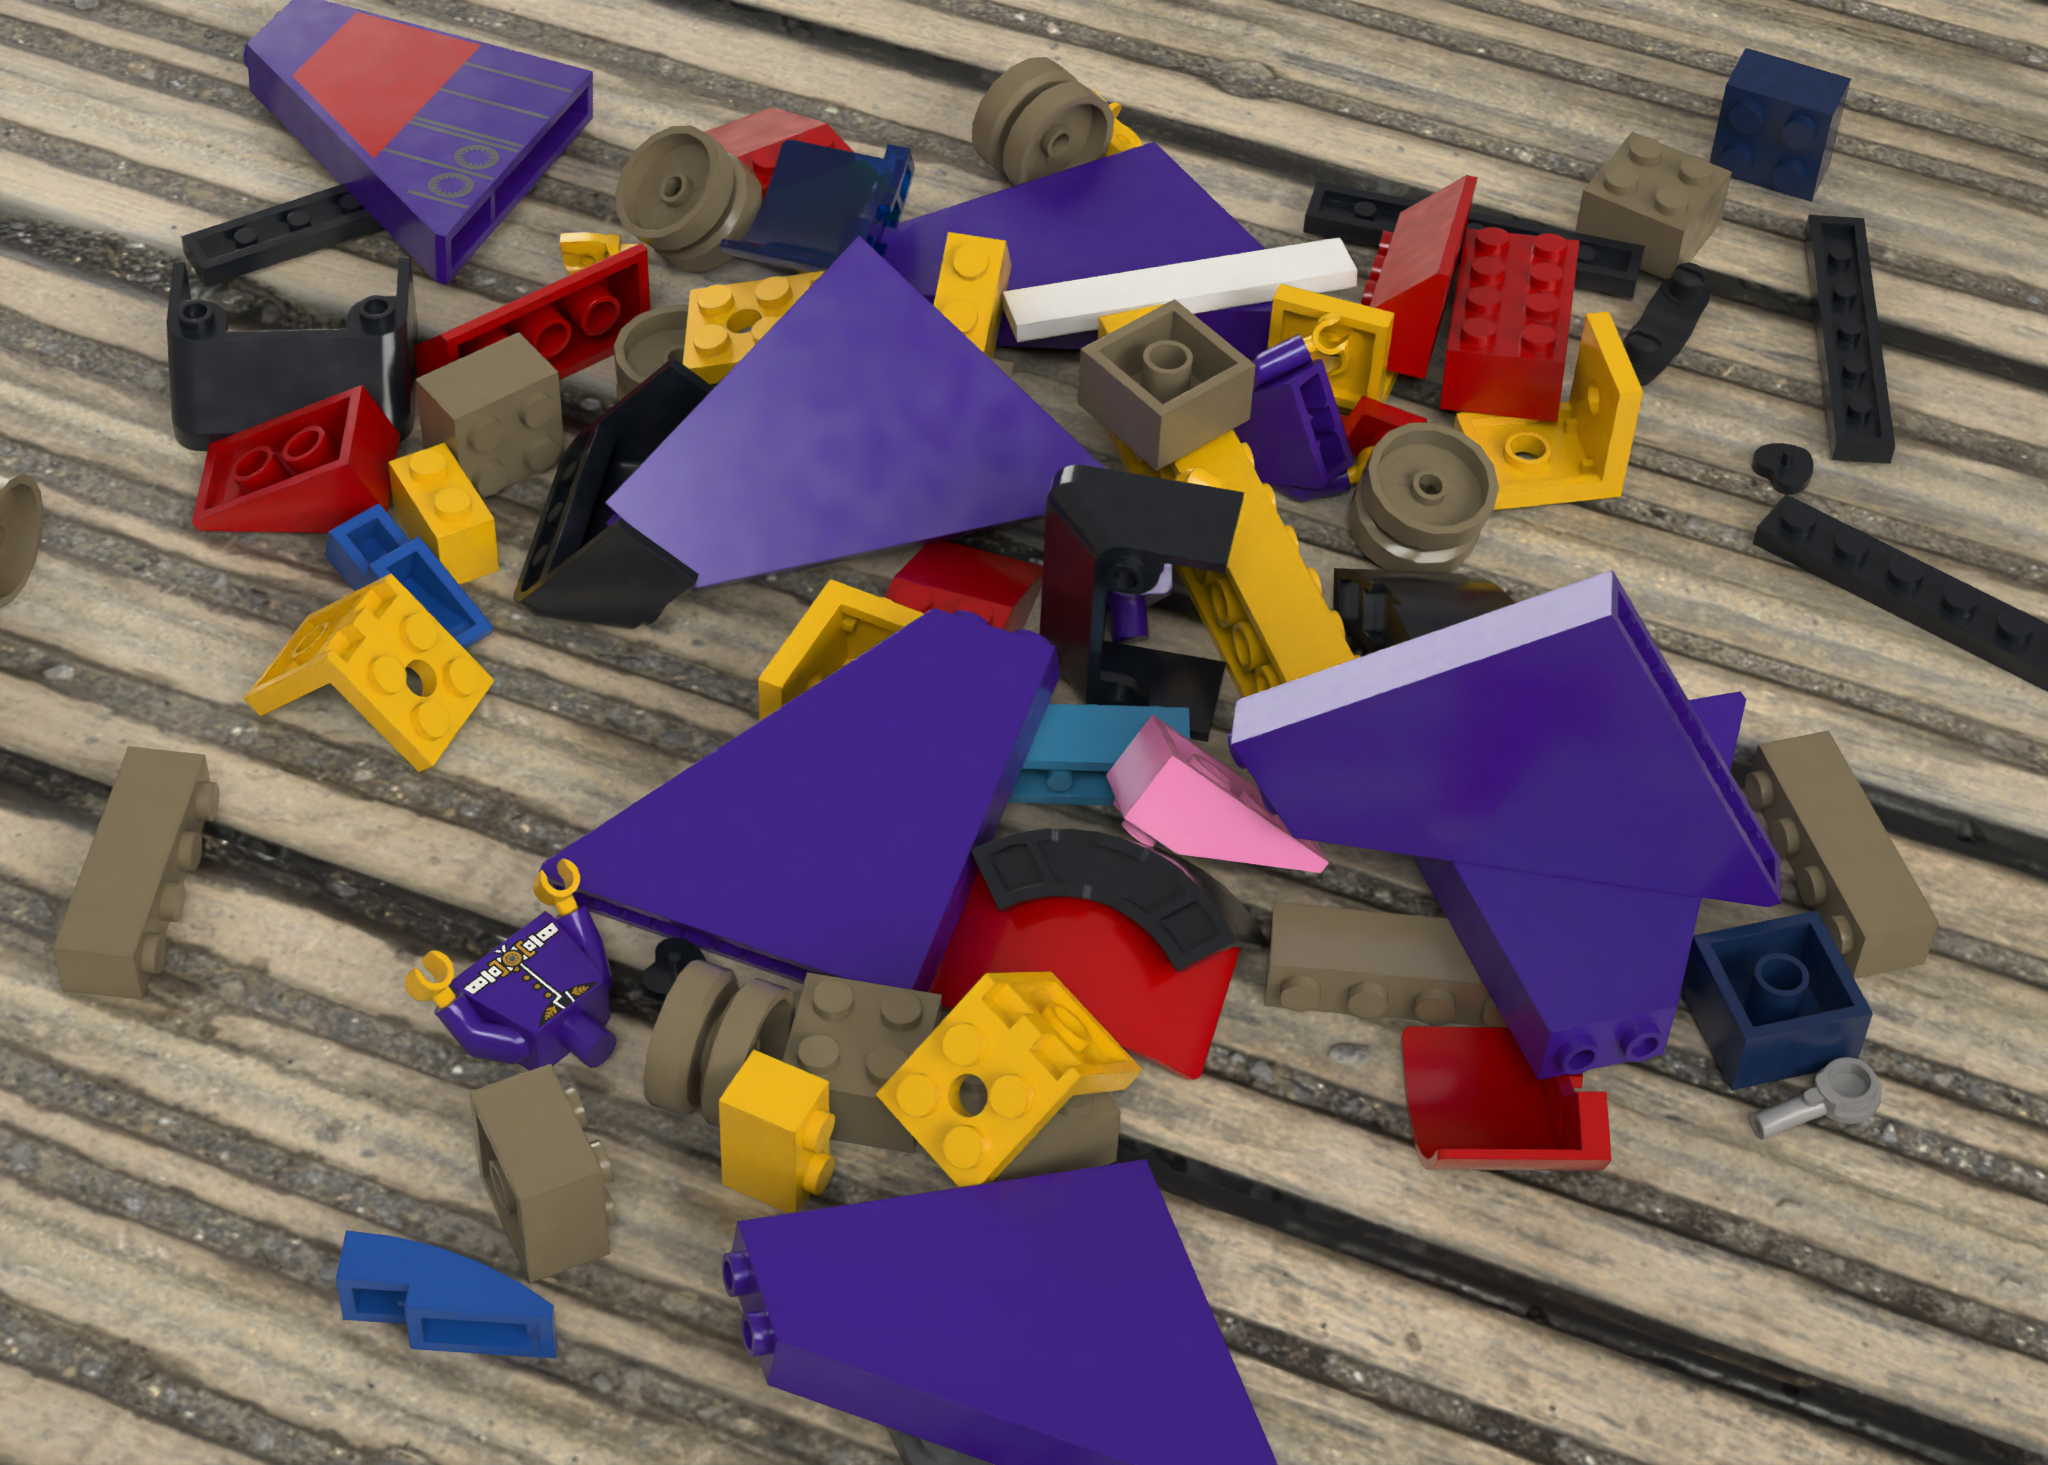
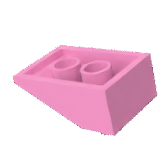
[1106,714,1329,873]

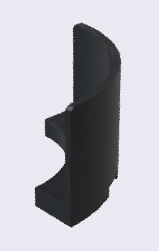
[1333,568,1515,654]
[971,828,1269,973]

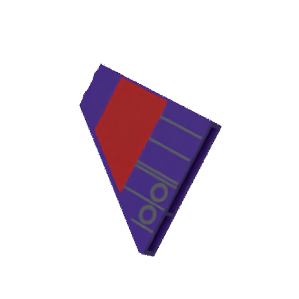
[244,0,593,285]

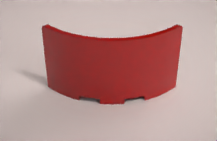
[929,870,1241,1080]
[1401,1026,1612,1171]

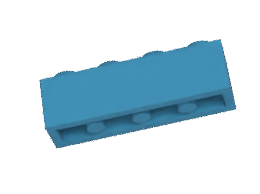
[1008,704,1190,806]

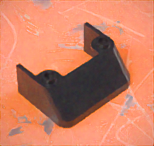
[166,257,418,451]
[513,357,714,629]
[1039,465,1244,742]

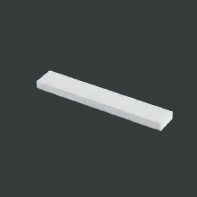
[1003,237,1358,342]

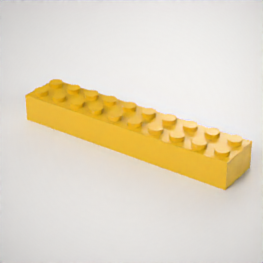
[1098,304,1361,698]

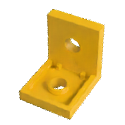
[683,270,826,384]
[1267,283,1399,415]
[1454,311,1643,510]
[243,573,495,772]
[758,579,924,721]
[876,971,1143,1187]

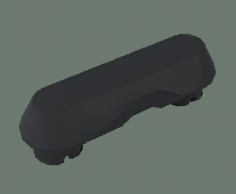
[1622,262,1711,386]

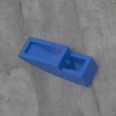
[324,503,494,649]
[336,1230,558,1359]

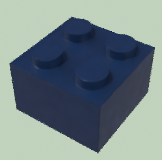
[1709,48,1851,202]
[1681,910,1873,1090]

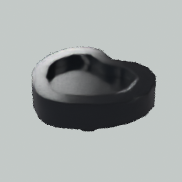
[1751,443,1814,495]
[642,937,707,1002]

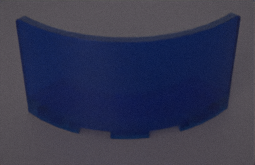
[719,140,915,272]

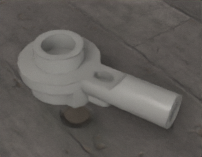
[1750,1057,1882,1140]

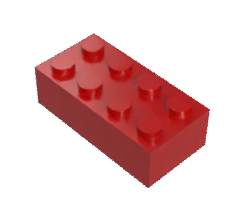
[1440,227,1579,422]

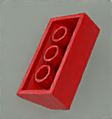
[1361,175,1478,379]
[413,243,651,380]

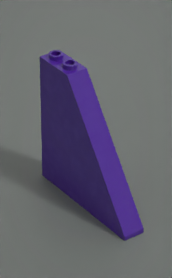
[857,142,1327,358]
[604,236,1106,593]
[1228,570,1781,907]
[538,608,1061,992]
[1411,691,1746,1080]
[722,1159,1278,1465]

